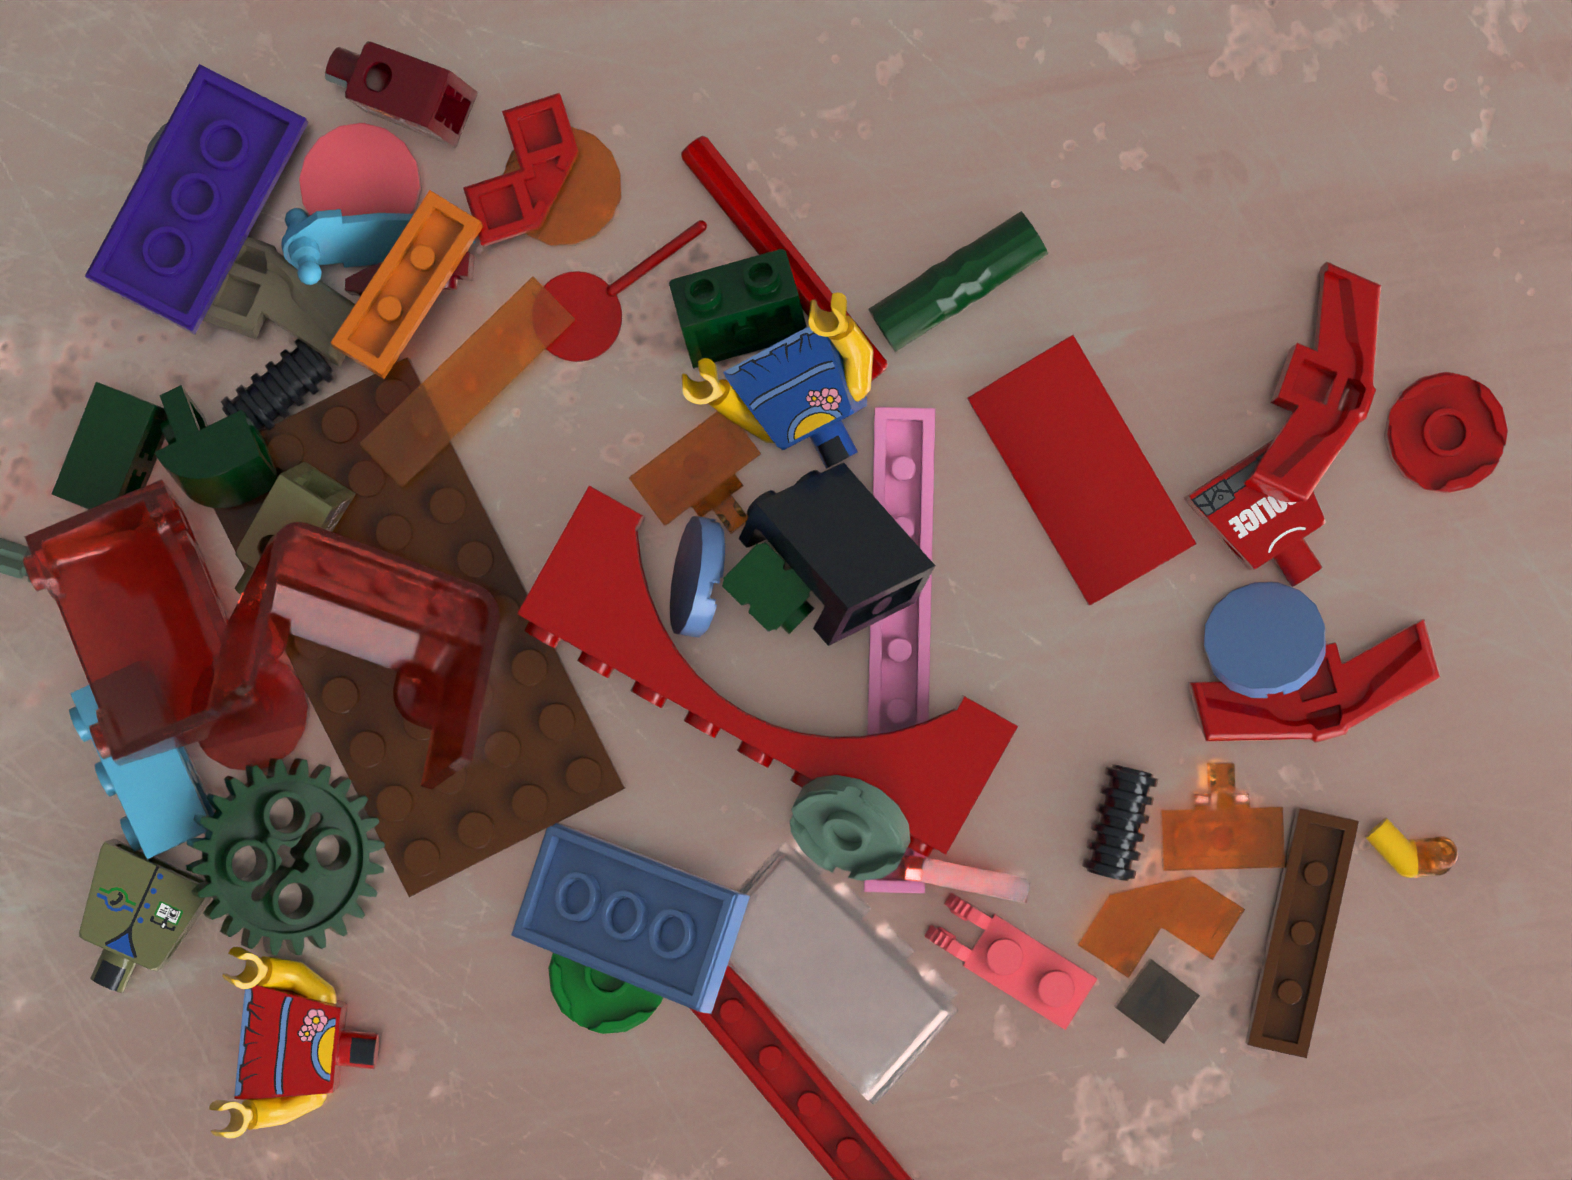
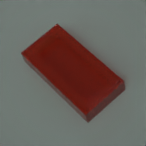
[893,855,1031,903]

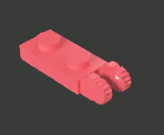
[924,893,1097,1030]

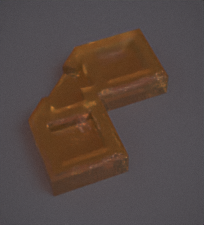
[1077,875,1245,978]

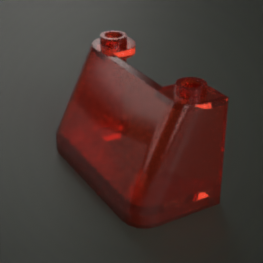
[23,479,267,766]

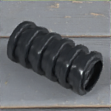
[221,339,334,432]
[1082,764,1158,881]

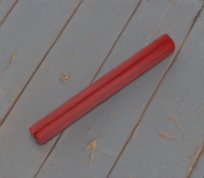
[681,136,888,382]

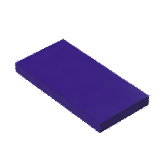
[85,64,308,335]

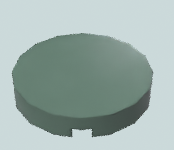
[790,775,911,881]

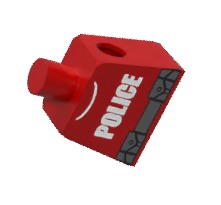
[1184,439,1326,587]

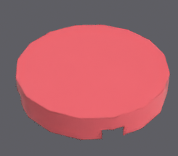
[299,123,422,216]

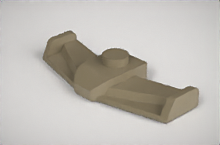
[203,236,355,367]

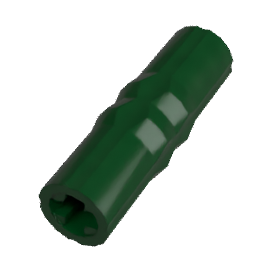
[868,211,1048,352]

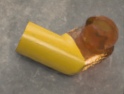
[1365,817,1458,878]

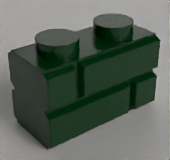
[722,542,815,634]

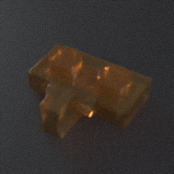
[629,411,762,534]
[1160,762,1285,871]

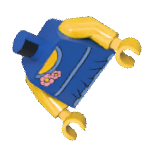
[681,292,873,469]

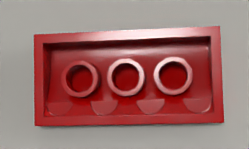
[967,335,1197,606]

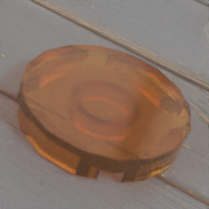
[503,127,622,246]

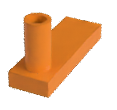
[330,190,483,379]

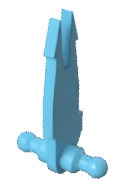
[281,208,475,285]

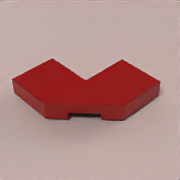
[463,92,579,247]

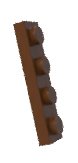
[1245,807,1359,1058]

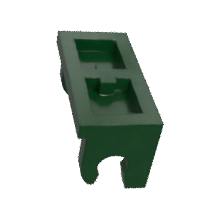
[52,382,168,524]

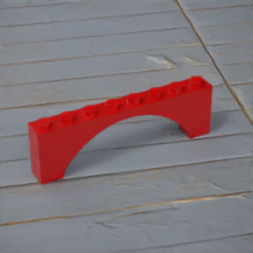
[517,486,1018,858]

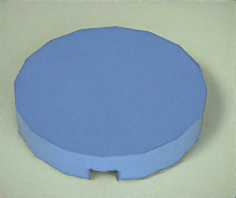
[670,516,725,638]
[1204,582,1326,698]

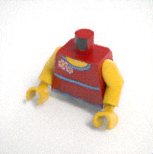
[209,947,379,1138]

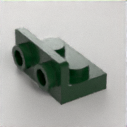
[669,249,807,369]

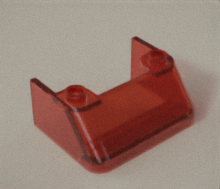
[206,522,500,790]

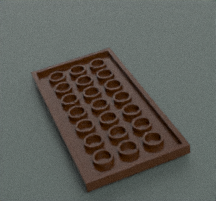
[213,357,626,897]

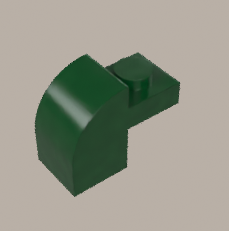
[155,385,279,508]

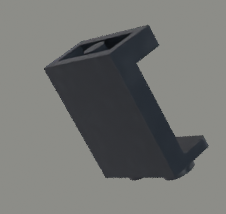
[738,462,935,646]

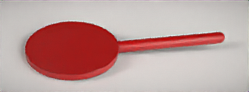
[532,220,707,362]

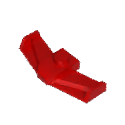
[1244,262,1381,502]
[1188,619,1440,743]

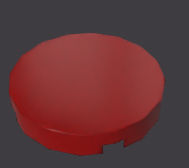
[1384,372,1508,493]

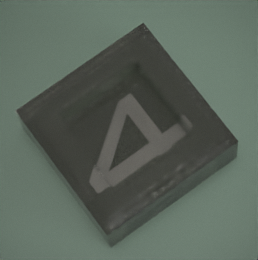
[1114,958,1200,1044]

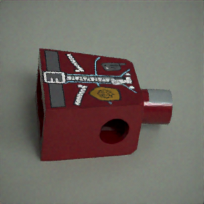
[325,41,478,148]

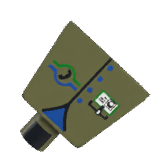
[79,839,212,993]

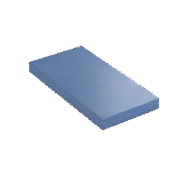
[511,823,750,1014]

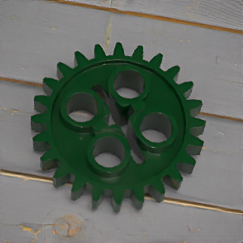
[186,758,385,956]

